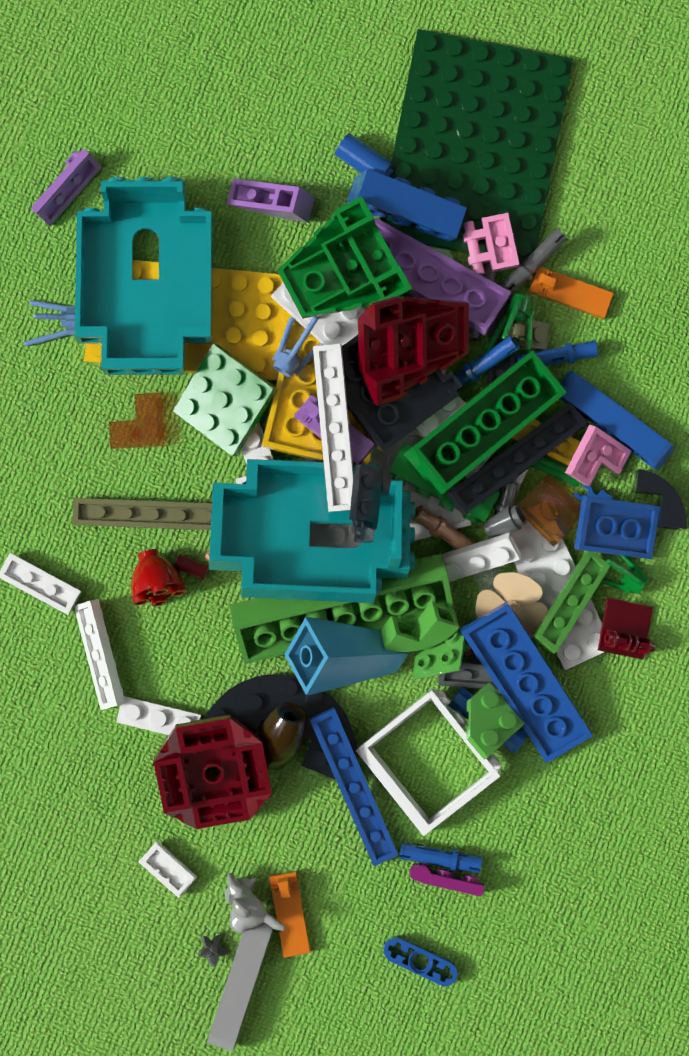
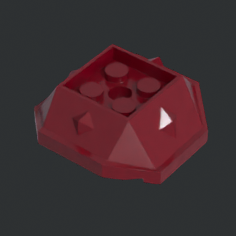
[153,715,272,829]

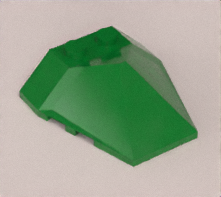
[277,196,412,319]

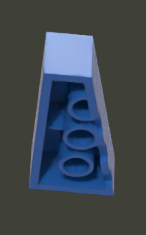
[346,167,467,241]

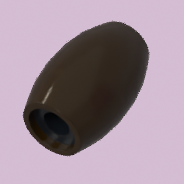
[259,702,306,770]

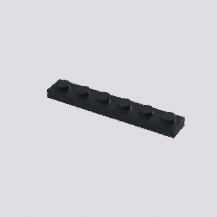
[447,403,588,516]

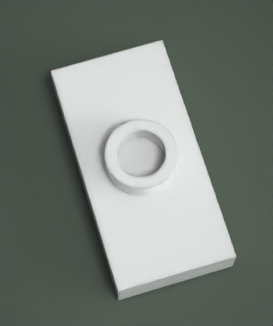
[139,841,198,898]

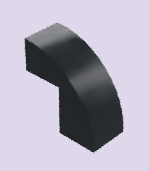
[632,469,687,531]

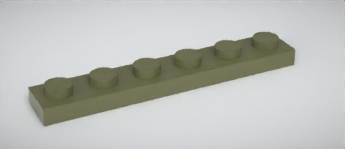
[72,498,212,531]

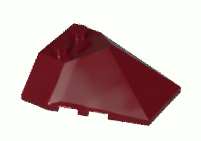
[358,296,469,406]

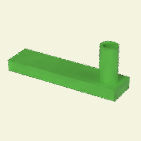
[531,551,611,653]

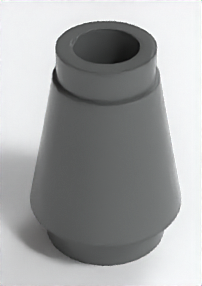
[484,505,526,537]

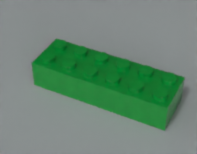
[404,350,567,497]

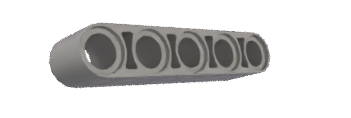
[207,922,273,1052]

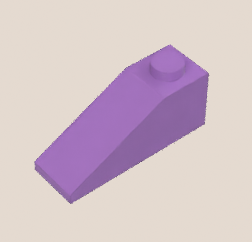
[227,179,315,223]

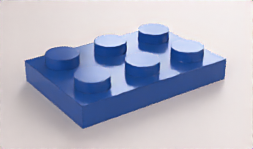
[574,495,660,559]

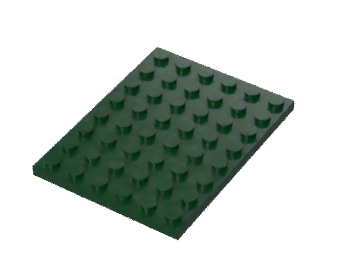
[380,29,573,264]

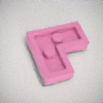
[565,425,631,486]

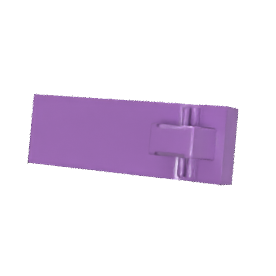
[30,149,102,226]
[294,395,375,465]

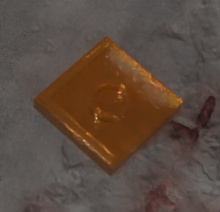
[519,474,581,547]

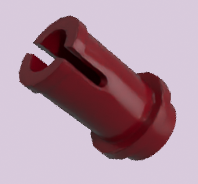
[174,553,209,581]

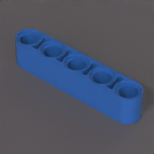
[559,371,675,470]

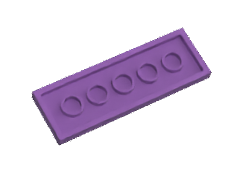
[374,217,511,336]

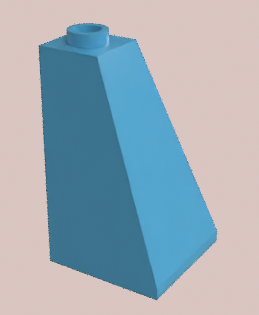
[284,617,408,695]

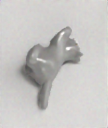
[224,873,286,933]

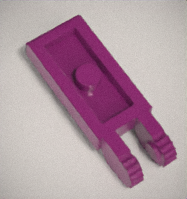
[409,863,485,896]

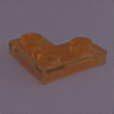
[109,392,165,449]

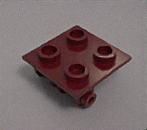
[597,597,655,660]

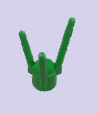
[485,294,536,353]
[600,555,649,594]

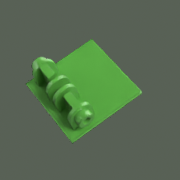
[412,624,471,680]

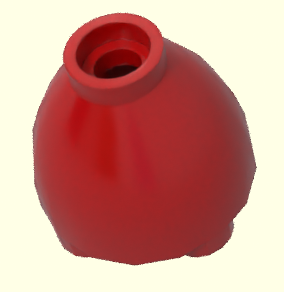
[131,549,187,607]

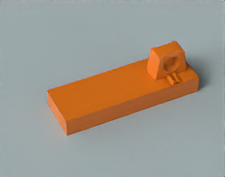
[529,267,613,319]
[269,871,310,958]

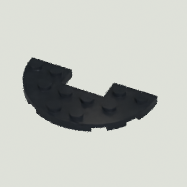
[204,674,357,780]

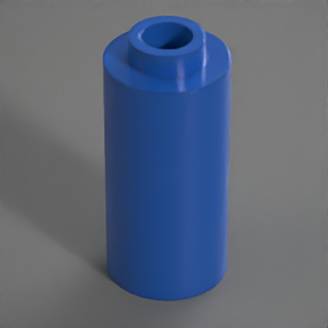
[334,133,394,177]

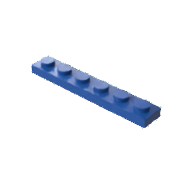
[309,707,398,866]

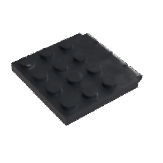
[342,335,463,454]

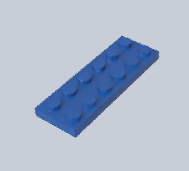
[461,601,593,763]

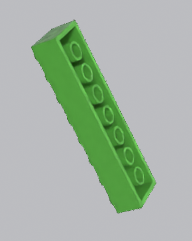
[229,553,454,664]

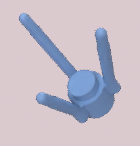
[24,300,75,346]
[272,316,323,378]

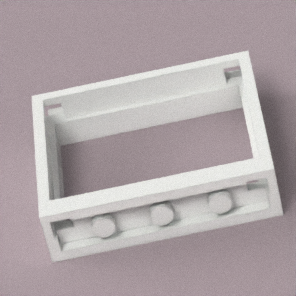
[356,687,502,836]

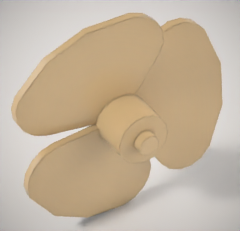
[475,572,548,637]

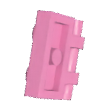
[463,213,519,275]

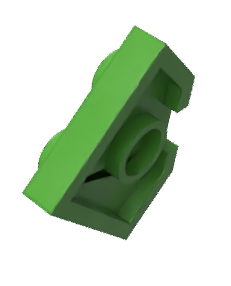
[466,682,524,759]

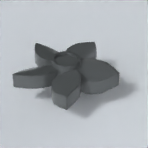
[198,934,228,967]

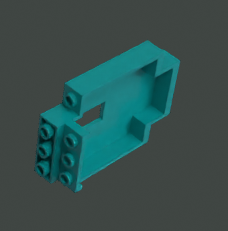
[74,177,213,375]
[209,459,415,603]

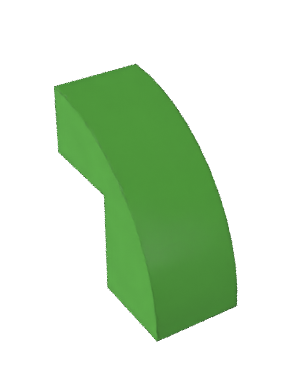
[380,601,459,652]

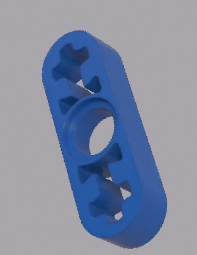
[384,936,457,986]

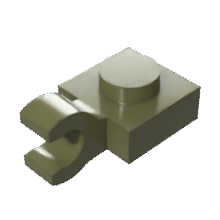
[508,320,549,351]

